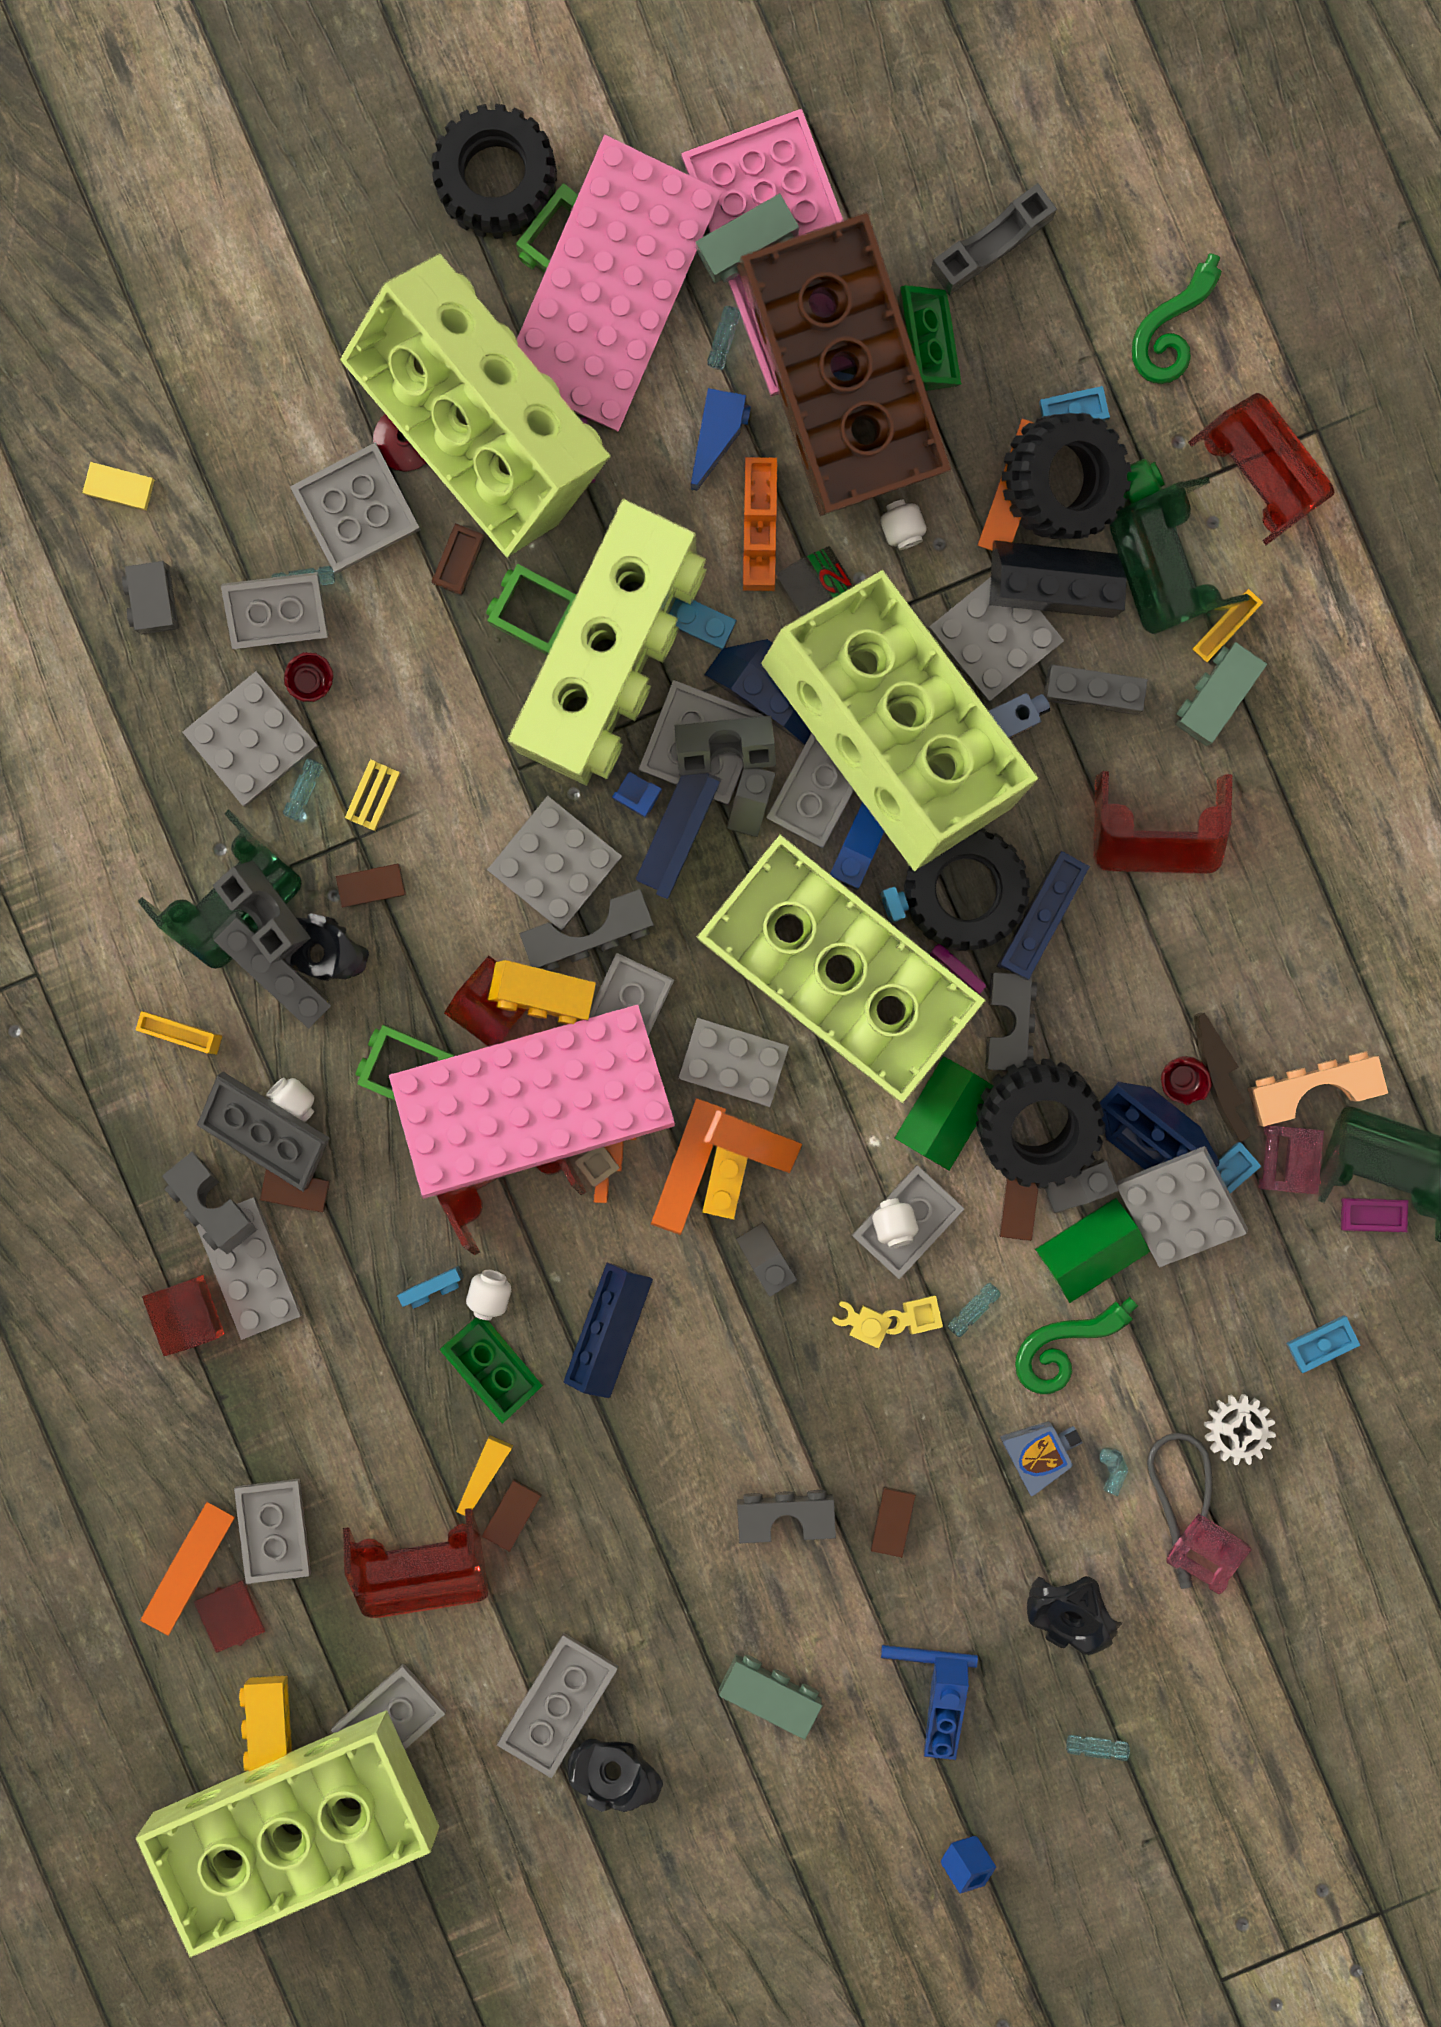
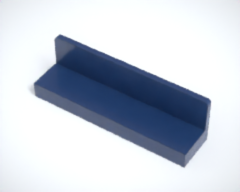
[636,773,722,899]
[996,851,1090,980]
[563,1262,653,1398]

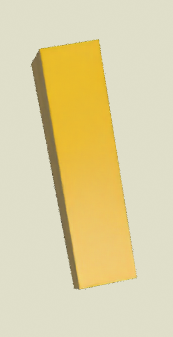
[1192,589,1263,663]
[135,1011,223,1055]
[456,1435,513,1517]

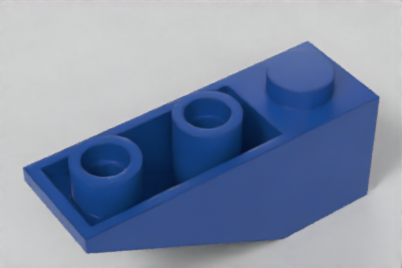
[924,1657,969,1760]

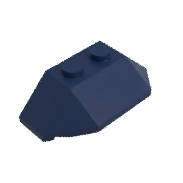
[704,639,812,746]
[1099,1082,1220,1170]

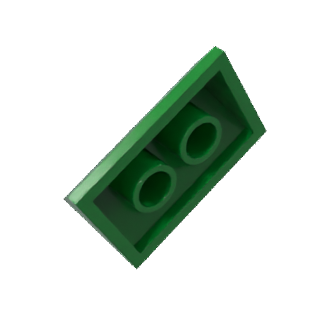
[898,285,962,391]
[894,1056,993,1171]
[1035,1198,1150,1303]
[439,1317,543,1424]

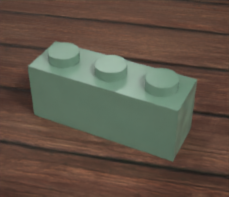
[695,193,799,284]
[1175,642,1267,747]
[719,1654,823,1740]

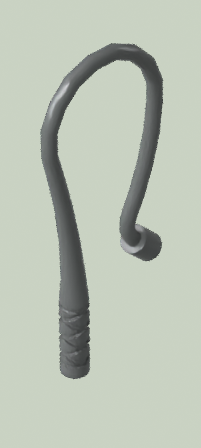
[1147,1432,1224,1589]

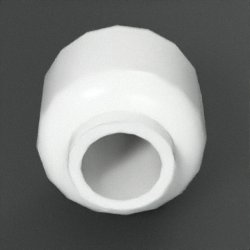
[880,499,927,550]
[266,1077,314,1122]
[872,1198,919,1249]
[466,1270,511,1320]

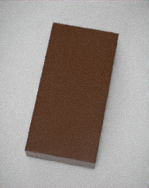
[431,523,486,596]
[336,863,406,908]
[260,1169,330,1213]
[999,1178,1038,1241]
[482,1479,542,1552]
[871,1487,916,1558]

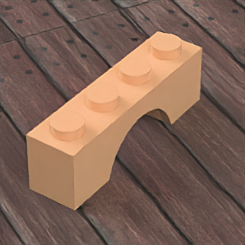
[1248,1051,1388,1127]

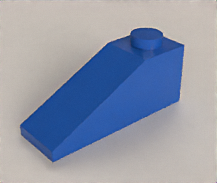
[691,388,751,491]
[829,801,884,890]

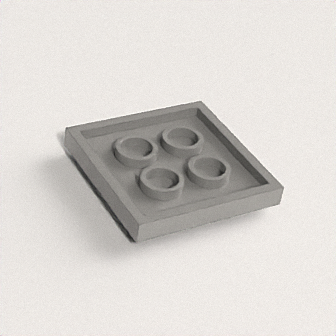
[290,443,421,574]
[928,577,1064,703]
[182,671,319,807]
[639,680,763,805]
[487,796,622,931]
[1116,1146,1248,1268]

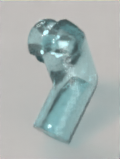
[1099,1447,1128,1496]

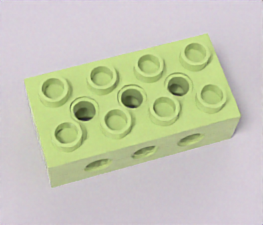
[340,254,611,557]
[508,499,707,786]
[761,570,1038,871]
[697,835,985,1103]
[136,1710,439,1957]

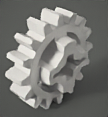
[1204,1394,1276,1465]

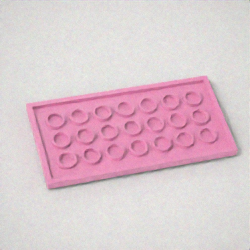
[681,108,853,397]
[516,134,722,432]
[389,1004,675,1199]

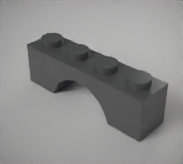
[931,183,1057,296]
[519,889,654,971]
[213,911,331,1029]

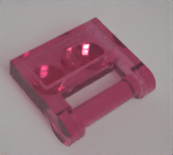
[1259,1125,1324,1194]
[1166,1513,1252,1594]

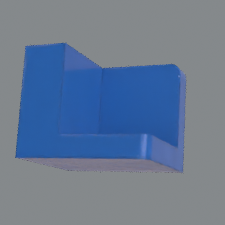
[612,772,662,818]
[941,1836,996,1894]

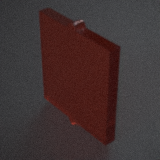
[194,1580,266,1653]

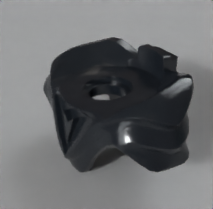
[283,913,369,981]
[1027,1576,1122,1655]
[568,1739,663,1812]

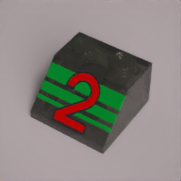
[775,546,854,618]

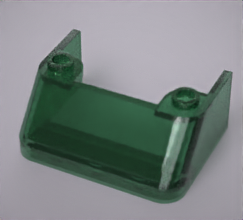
[1110,477,1250,634]
[138,809,302,969]
[1318,1107,1441,1242]

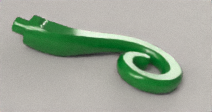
[1131,253,1222,384]
[1015,1297,1138,1395]

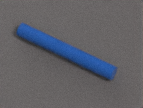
[881,1645,978,1668]

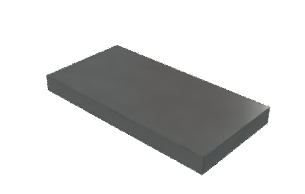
[197,1072,330,1192]

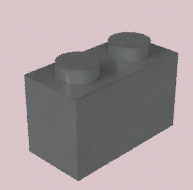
[122,561,179,635]

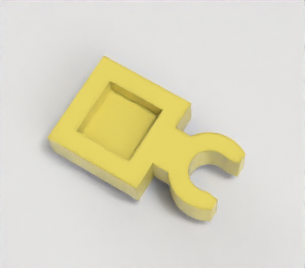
[883,1296,943,1335]
[832,1300,892,1349]

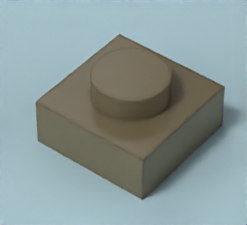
[575,1147,620,1187]

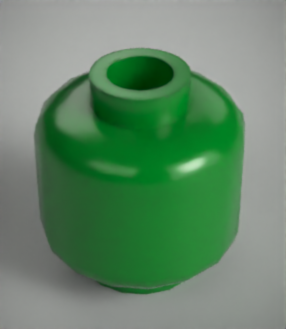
[1123,459,1165,507]

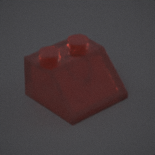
[444,956,528,1047]
[142,1274,225,1357]

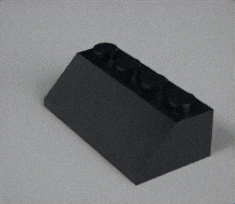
[989,540,1127,618]

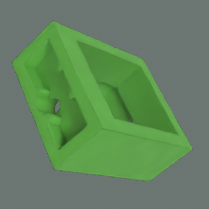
[516,183,578,273]
[486,564,577,655]
[355,1025,456,1101]

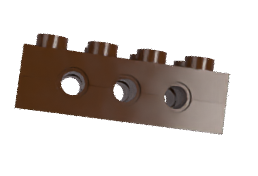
[737,212,951,516]

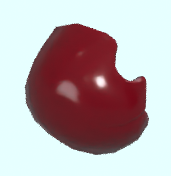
[284,652,334,702]
[1161,1056,1212,1105]

